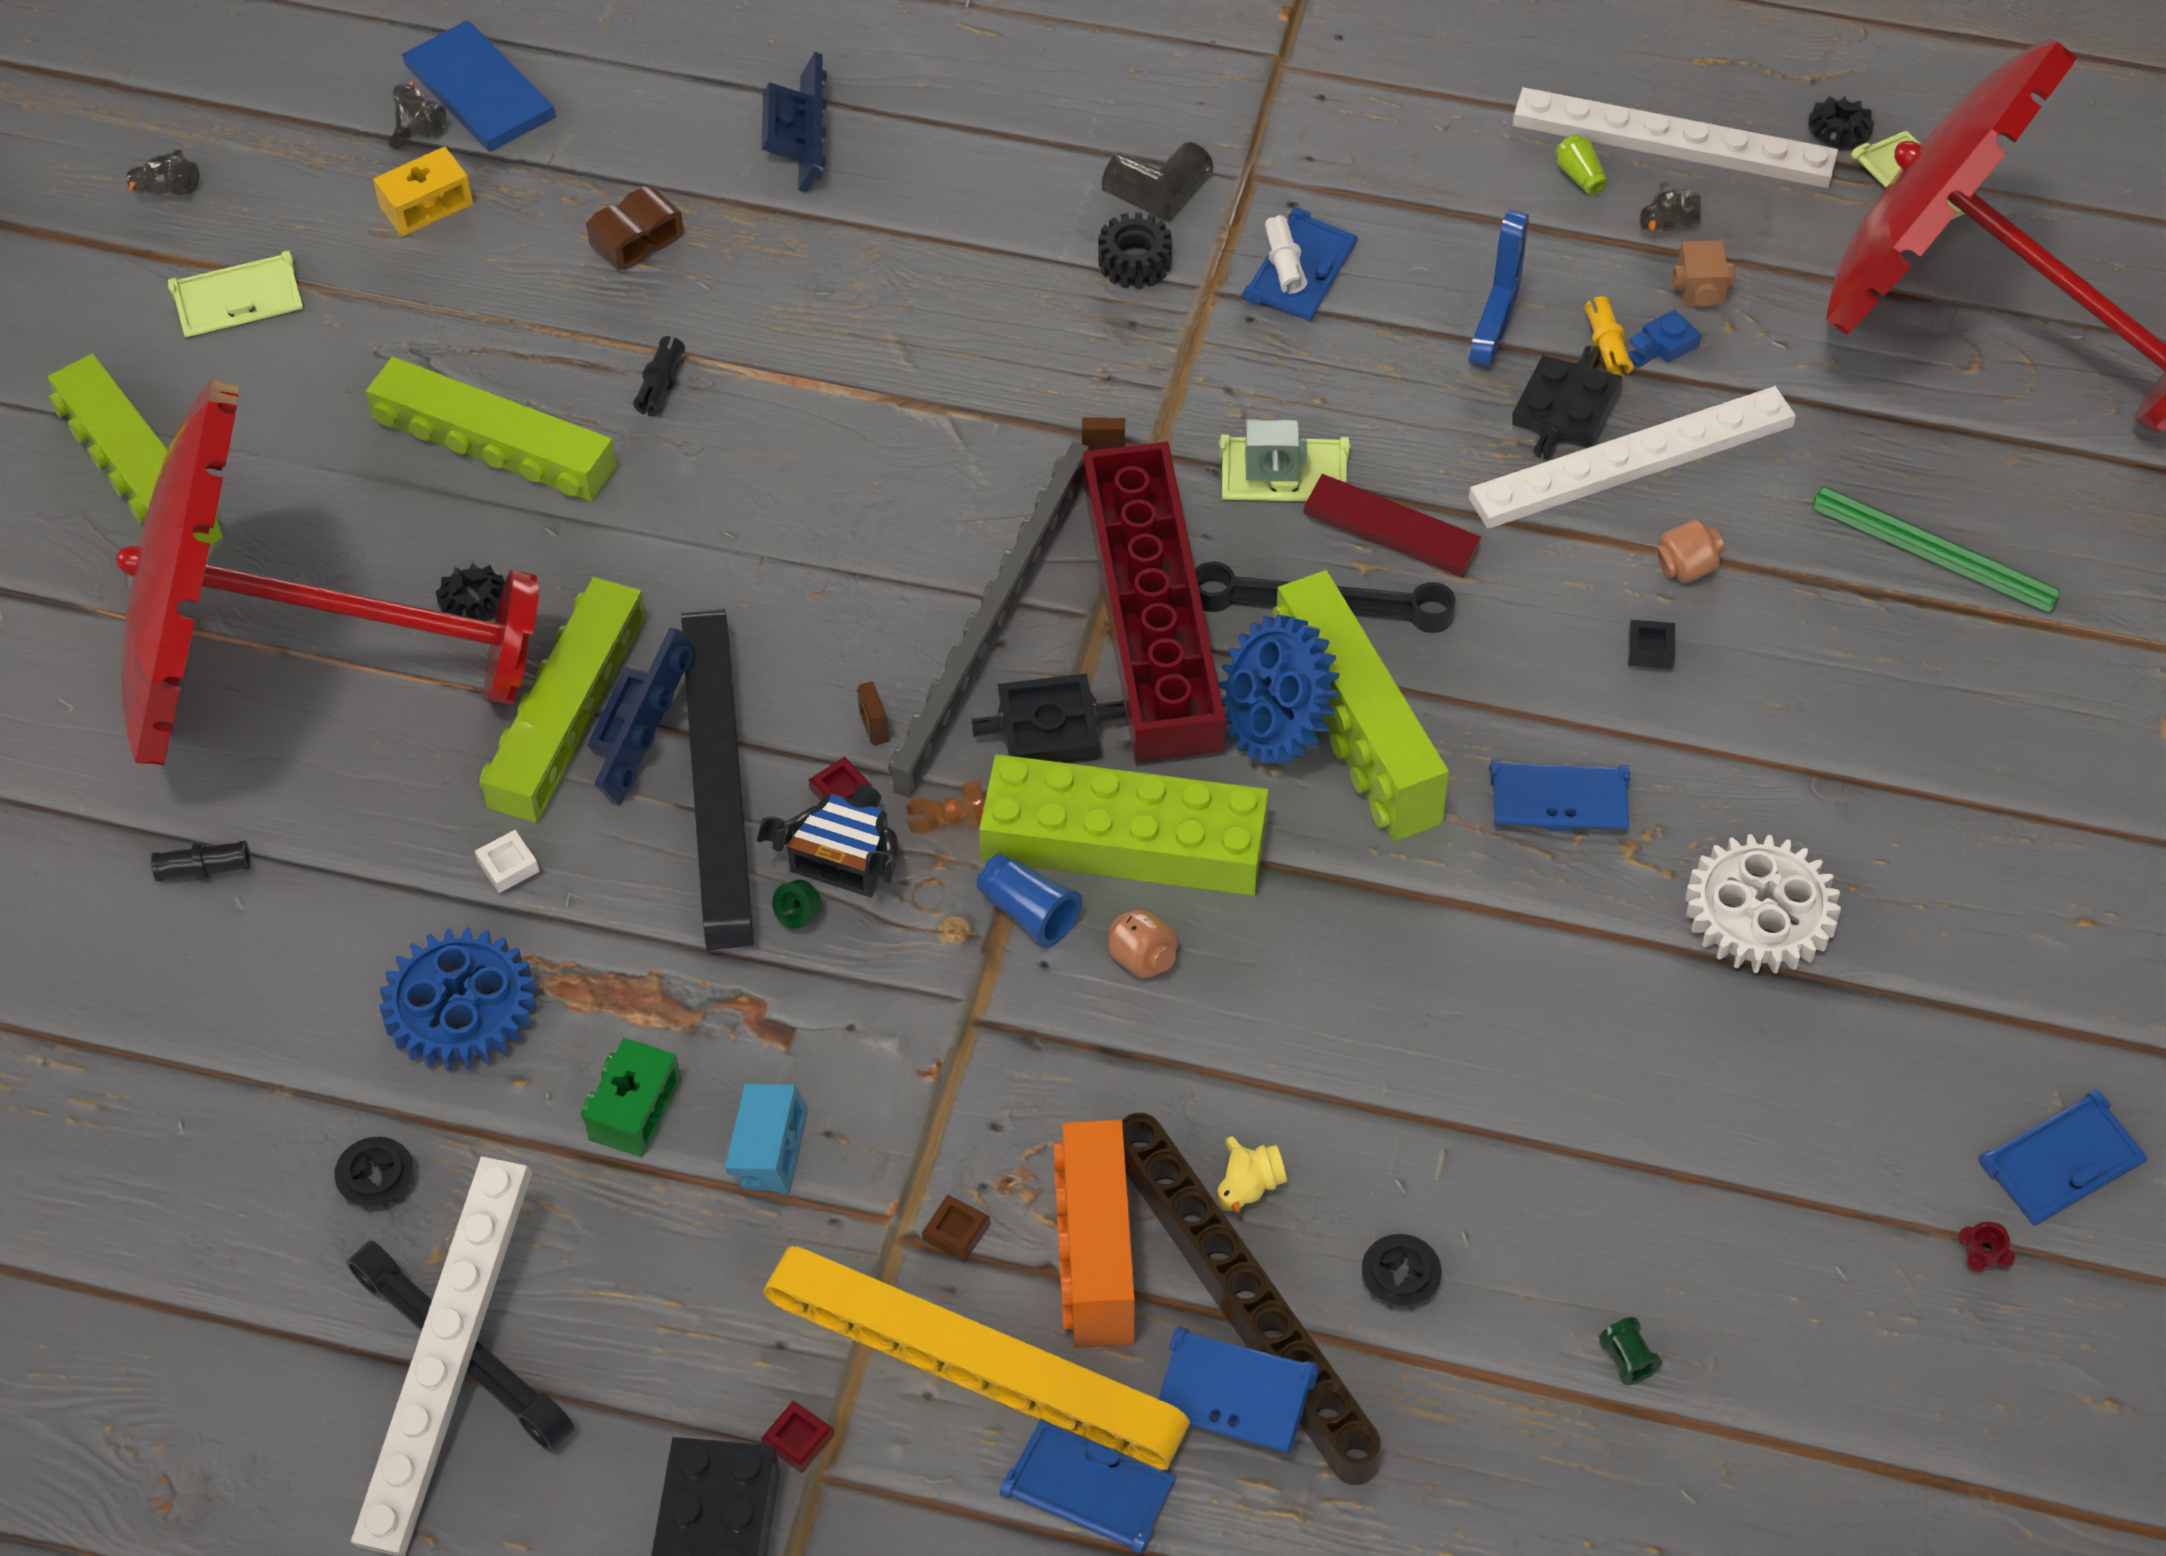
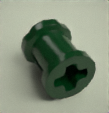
[1598,1317,1663,1385]

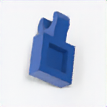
[1628,309,1702,367]

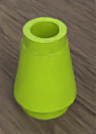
[1555,134,1608,196]

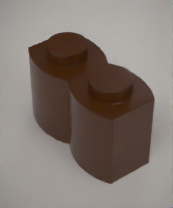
[586,186,684,270]

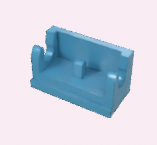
[725,1083,808,1194]

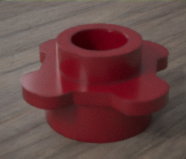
[1958,1222,2015,1272]

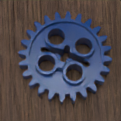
[1218,615,1339,764]
[379,927,536,1071]

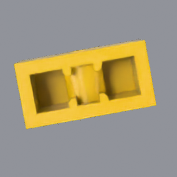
[373,146,473,237]

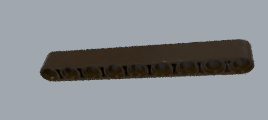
[1122,1113,1381,1485]

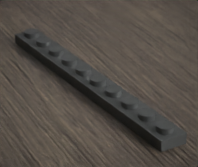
[888,442,1089,798]

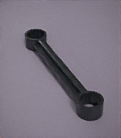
[1195,561,1456,633]
[346,1240,575,1452]

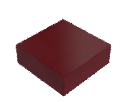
[808,756,872,800]
[761,1400,834,1473]

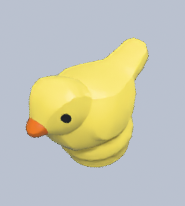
[1216,1136,1287,1213]

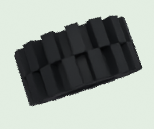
[1098,212,1172,289]

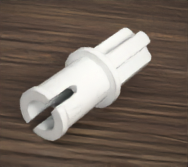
[1265,215,1307,294]

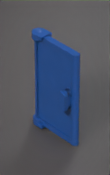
[1242,208,1358,321]
[1489,759,1630,831]
[1979,1089,2147,1226]
[1158,1327,1319,1453]
[999,1419,1176,1555]

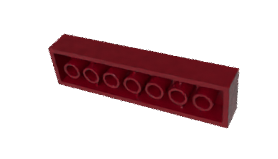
[1083,441,1226,762]

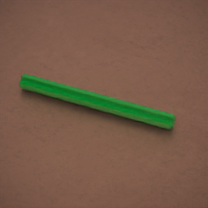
[1812,486,2060,612]

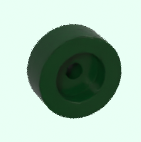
[772,879,821,929]

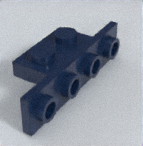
[762,52,827,193]
[587,627,695,806]

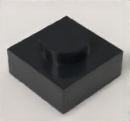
[1628,619,1675,669]

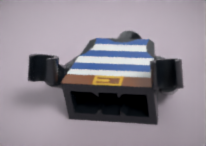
[756,785,902,898]

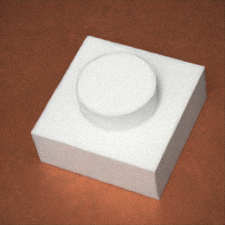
[474,830,540,893]

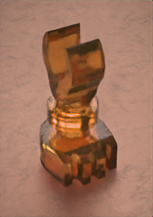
[906,781,985,834]

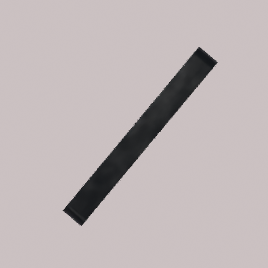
[681,609,754,951]

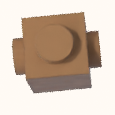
[1672,240,1735,307]

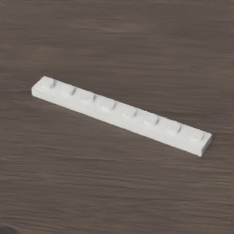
[1513,87,1838,189]
[1469,386,1796,529]
[351,1156,532,1556]

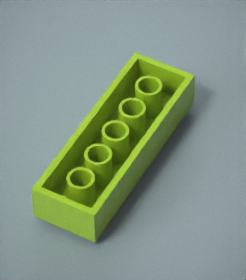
[1273,570,1449,842]
[979,754,1269,896]

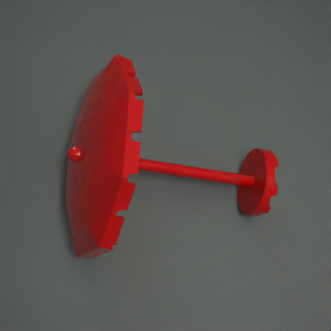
[1826,39,2166,434]
[116,379,540,766]

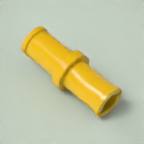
[1584,296,1634,377]

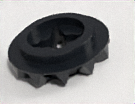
[1808,96,1874,148]
[436,562,505,621]
[334,1136,414,1211]
[1361,1234,1442,1310]

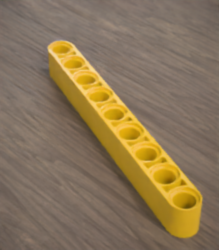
[763,1246,1191,1470]

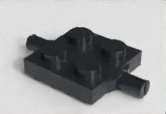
[1512,346,1622,459]
[971,673,1126,762]

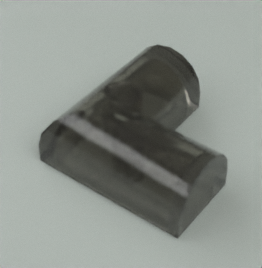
[1102,142,1213,222]

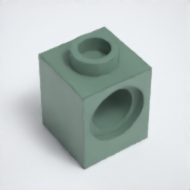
[1245,420,1307,481]

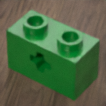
[581,1037,681,1158]

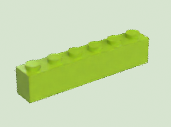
[47,353,223,545]
[365,356,617,502]
[479,577,646,823]

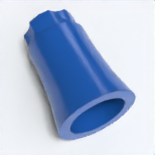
[976,853,1083,948]

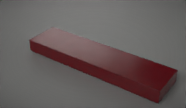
[1303,473,1481,577]

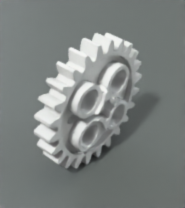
[1685,834,1841,974]

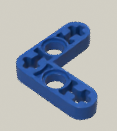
[1469,209,1529,368]

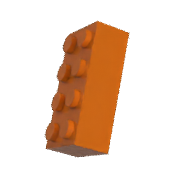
[1053,1120,1134,1348]

